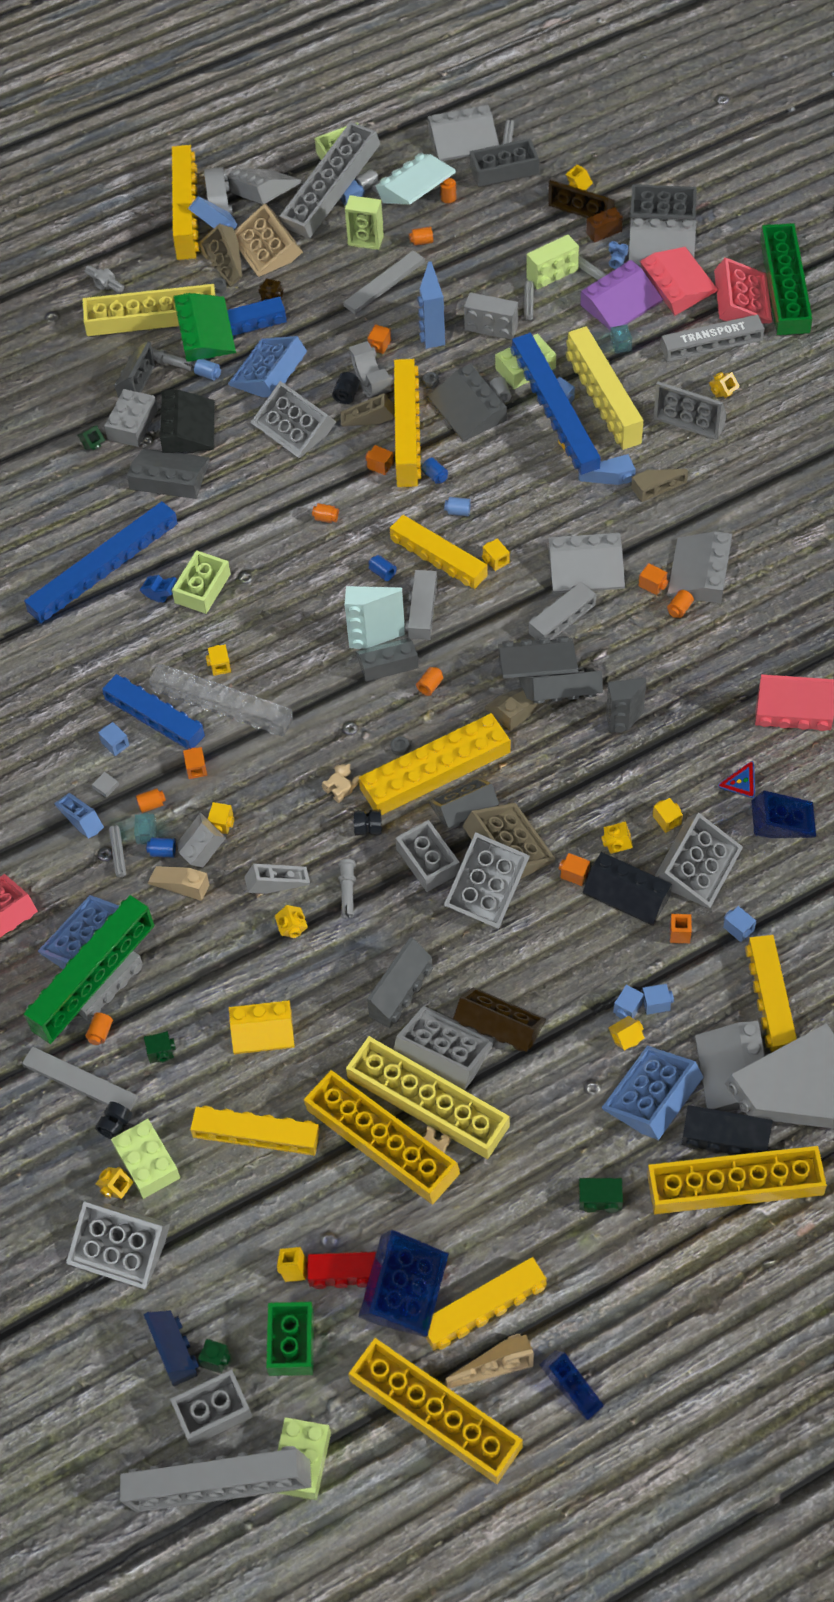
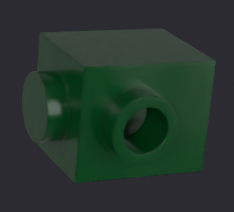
[77,425,105,451]
[144,1031,176,1064]
[198,1338,231,1374]

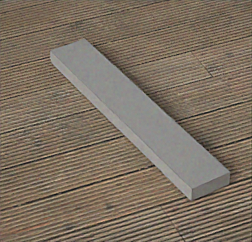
[343,250,425,314]
[22,1047,138,1111]

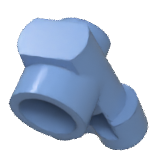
[609,241,628,269]

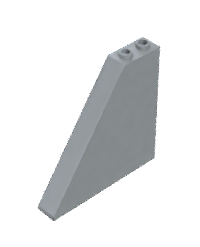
[725,1024,834,1129]

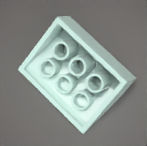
[376,153,456,205]
[345,586,405,649]

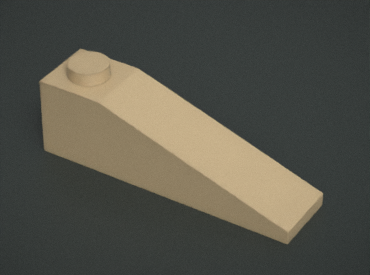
[446,1334,534,1389]

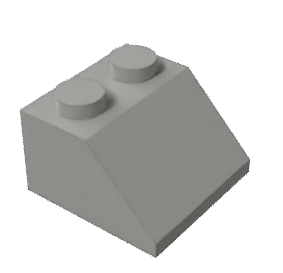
[177,813,226,868]

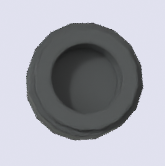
[210,277,227,293]
[422,372,439,389]
[391,736,410,756]

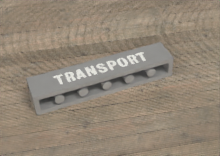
[661,315,764,362]

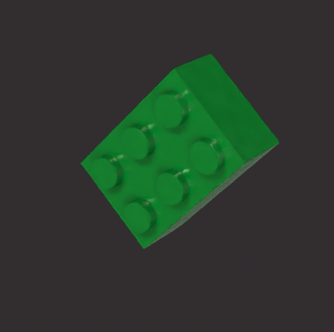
[266,1302,314,1376]

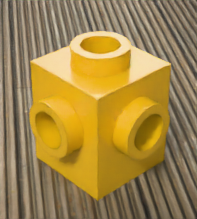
[709,372,740,398]
[601,821,633,854]
[275,905,308,938]
[96,1167,134,1199]

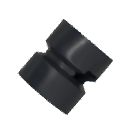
[332,372,360,405]
[354,809,382,836]
[95,1101,133,1139]

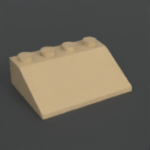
[234,204,303,277]

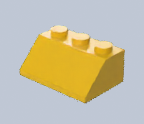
[229,1000,295,1054]

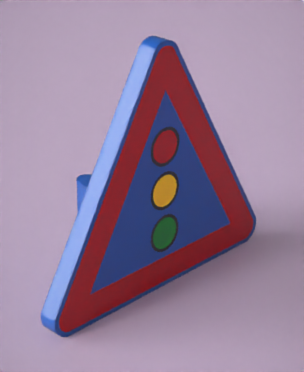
[718,761,755,798]

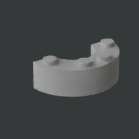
[204,167,233,214]
[349,341,394,398]

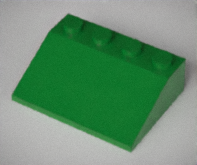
[173,293,236,362]

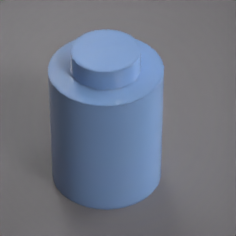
[194,359,221,380]
[445,497,471,516]

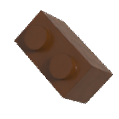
[586,207,623,243]

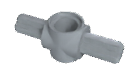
[84,265,124,293]

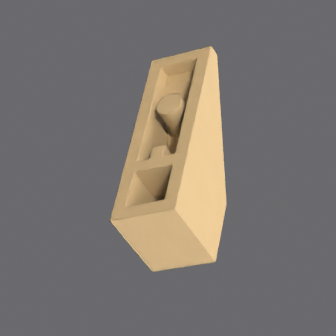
[148,866,210,901]

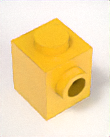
[565,164,593,191]
[482,538,510,571]
[206,644,231,676]
[653,798,683,833]
[208,802,234,834]
[608,1016,645,1051]
[277,1247,308,1282]

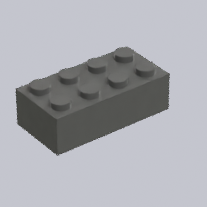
[469,138,539,187]

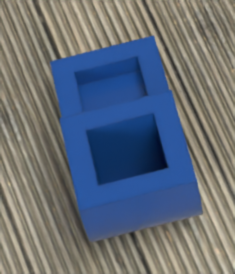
[140,575,178,602]

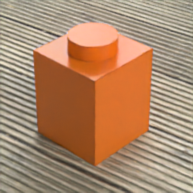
[367,324,391,354]
[365,445,394,475]
[638,563,668,595]
[183,747,207,779]
[559,853,590,886]
[670,914,692,944]

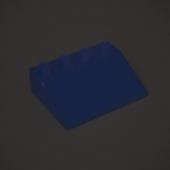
[358,1230,449,1337]

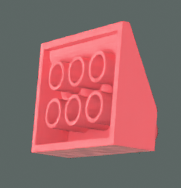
[640,247,718,316]
[714,258,772,324]
[755,674,834,731]
[0,874,38,937]

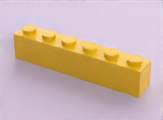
[390,515,488,589]
[745,935,797,1053]
[190,1106,320,1156]
[420,1257,547,1351]

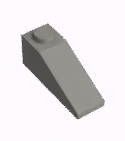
[244,864,310,894]

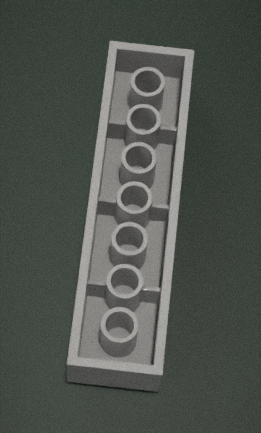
[279,122,380,239]
[120,1446,311,1512]

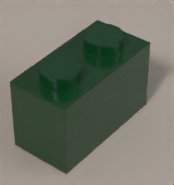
[579,1178,623,1213]

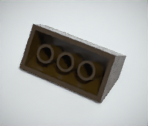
[548,180,615,218]
[453,987,546,1052]

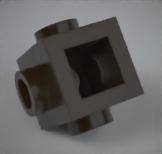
[259,278,284,301]

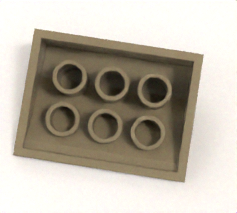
[462,803,556,879]

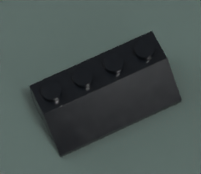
[583,852,672,926]
[681,1105,773,1156]

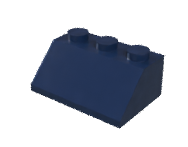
[143,1310,199,1387]

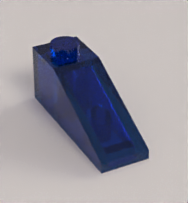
[539,1350,604,1420]

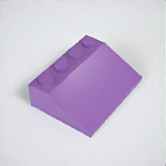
[580,260,663,333]

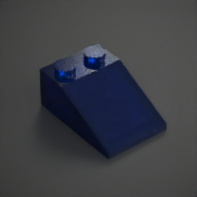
[751,790,816,838]

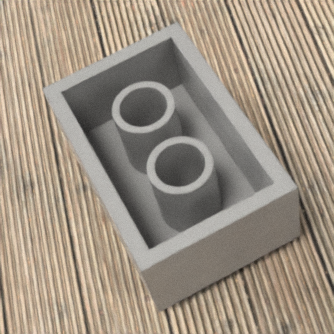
[464,293,518,340]
[104,389,158,447]
[395,820,460,892]
[170,1370,252,1447]

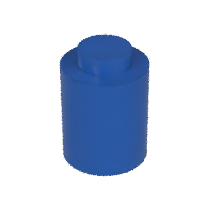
[421,457,448,484]
[369,555,397,581]
[146,837,176,858]

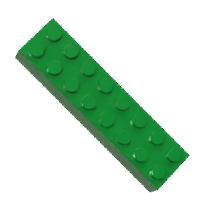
[760,223,812,335]
[24,895,155,1044]

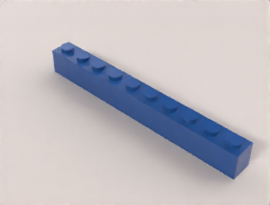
[510,333,601,475]
[24,501,178,623]

